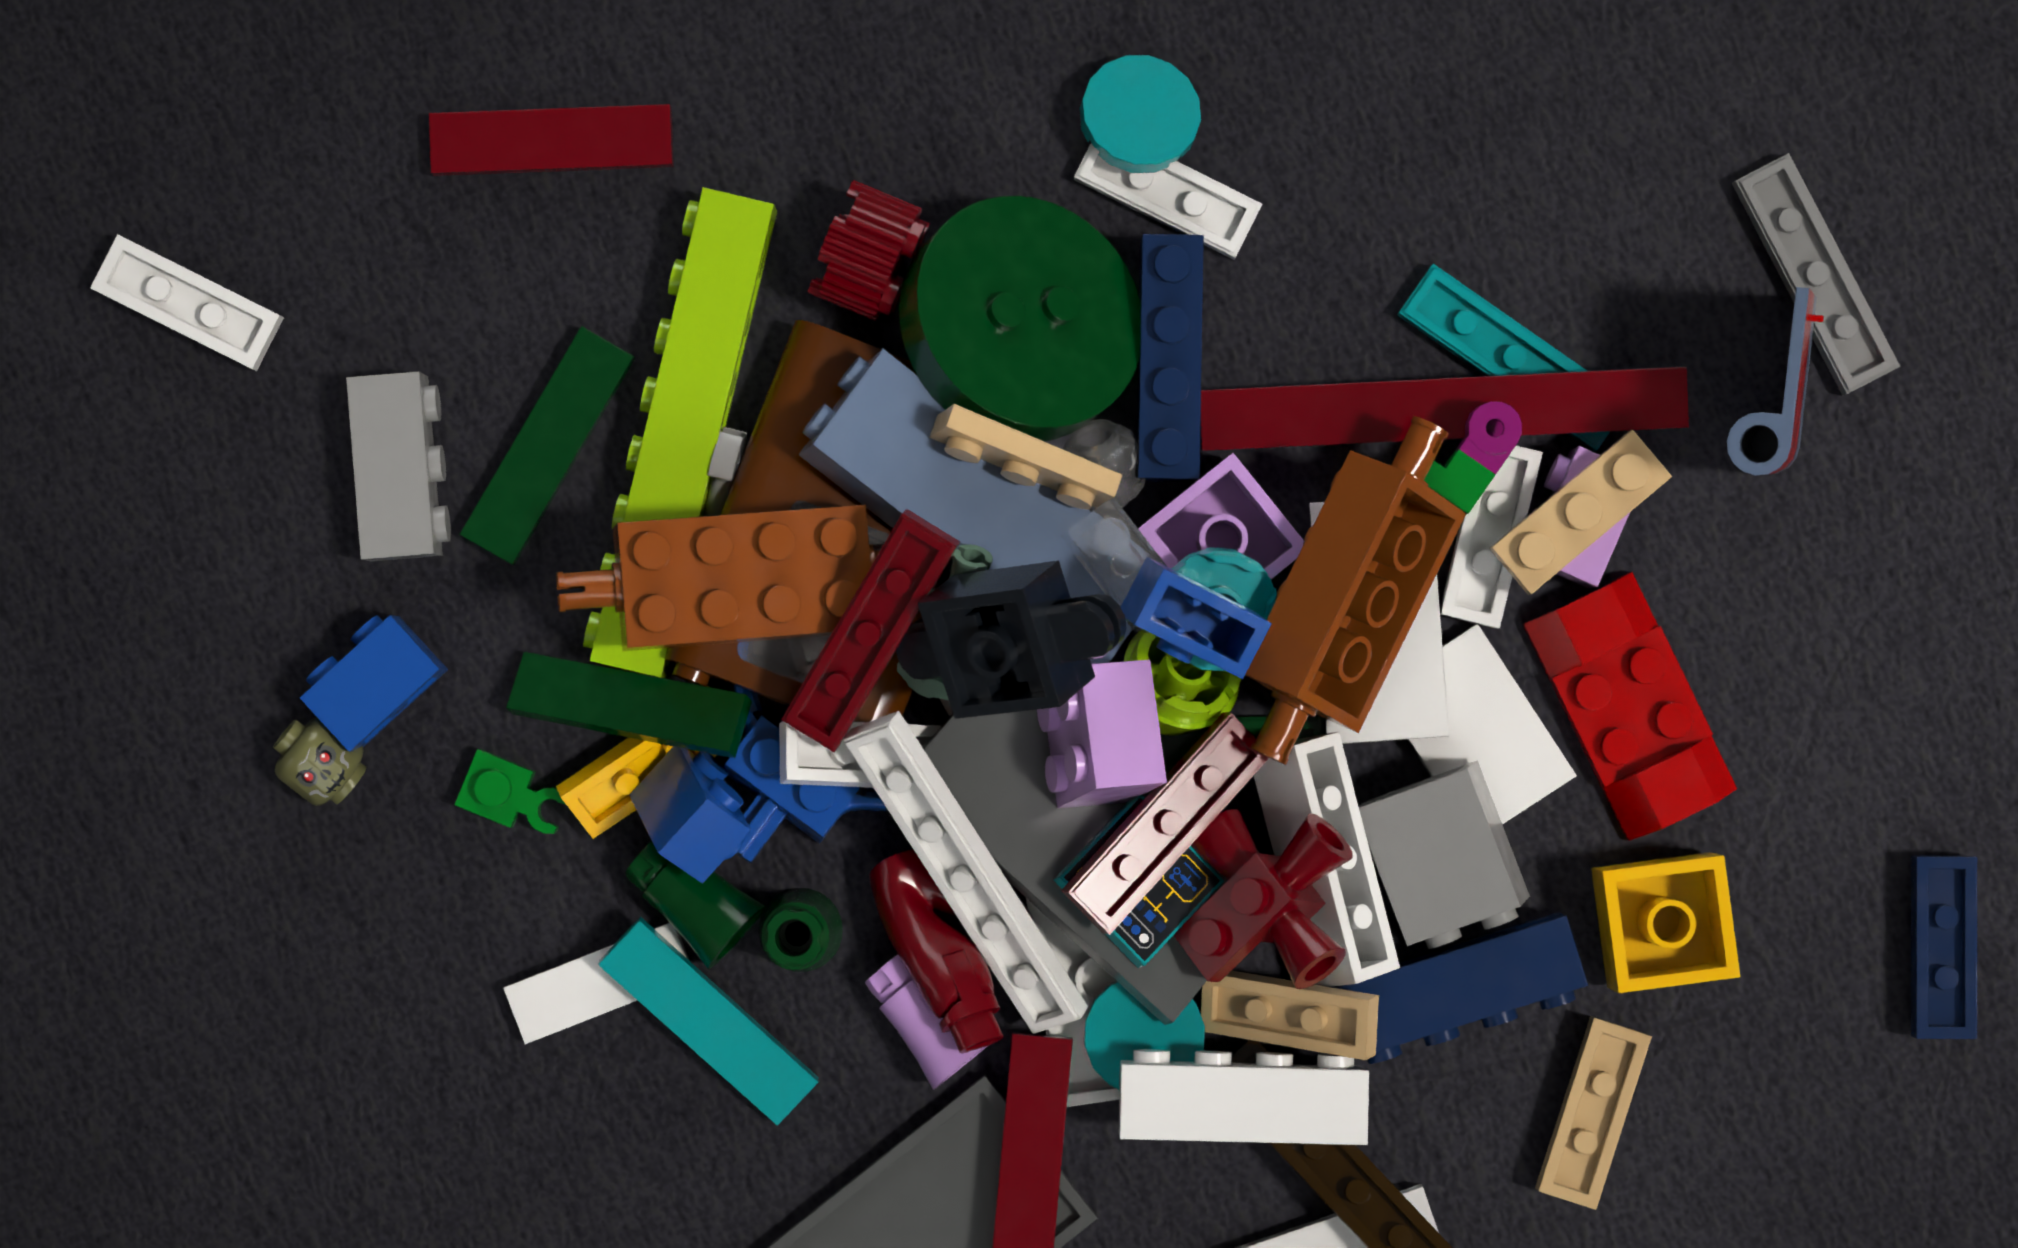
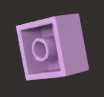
[1135,453,1304,579]
[1037,660,1167,808]

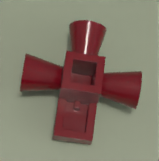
[1173,809,1353,989]

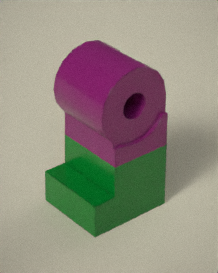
[1424,401,1522,514]

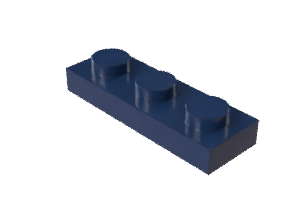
[1911,856,1977,1039]

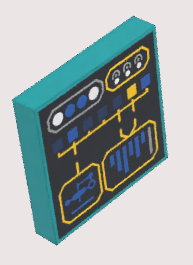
[1053,795,1224,968]

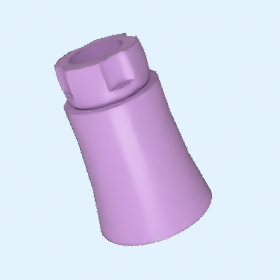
[865,955,989,1090]

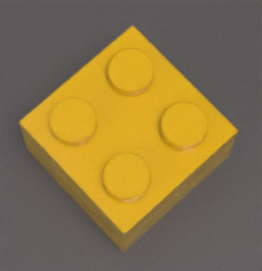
[1591,852,1740,993]

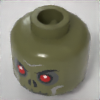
[273,717,367,806]

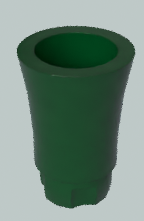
[625,841,766,969]
[759,888,843,972]

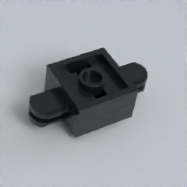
[896,560,1126,719]

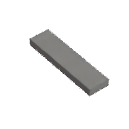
[1732,153,1901,396]

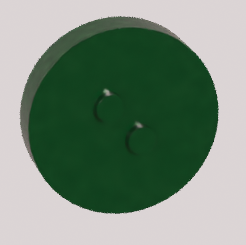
[899,196,1141,442]

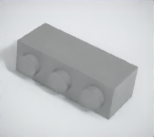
[346,371,451,562]

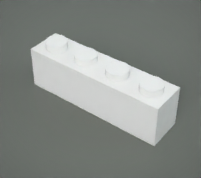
[1254,732,1400,987]
[1118,1049,1369,1145]

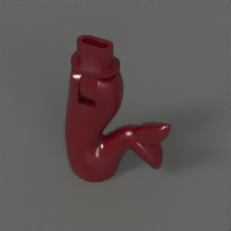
[869,849,1033,1054]

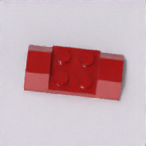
[1522,572,1737,841]

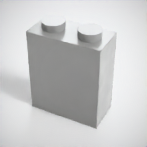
[1359,760,1530,949]

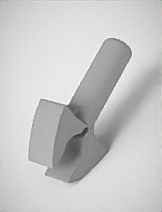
[703,427,747,517]

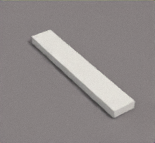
[843,711,1088,1034]

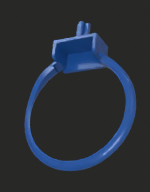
[724,526,888,863]

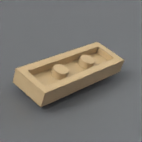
[929,404,1122,510]
[1489,430,1672,595]
[1201,971,1379,1060]
[1535,1016,1652,1210]

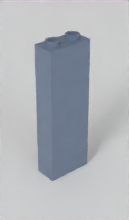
[799,349,1148,664]

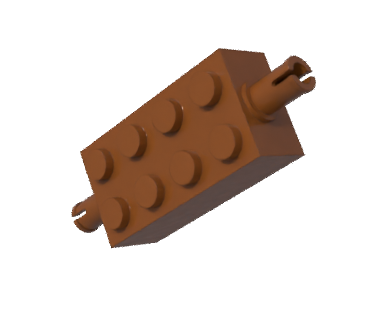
[1245,416,1466,765]
[556,505,881,652]

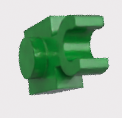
[455,749,566,834]

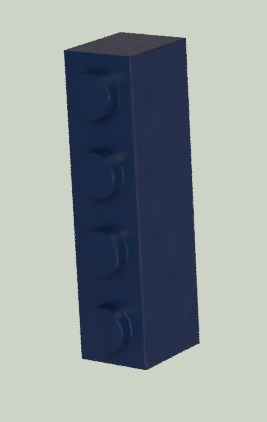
[1136,234,1204,483]
[1331,912,1588,1064]

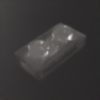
[1061,498,1166,632]

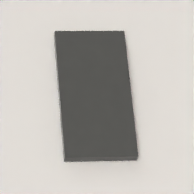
[923,710,1228,1025]
[766,1074,1098,1248]

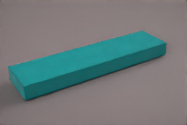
[1397,264,1610,452]
[598,917,819,1126]

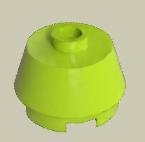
[1124,629,1241,736]

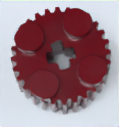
[808,180,931,321]

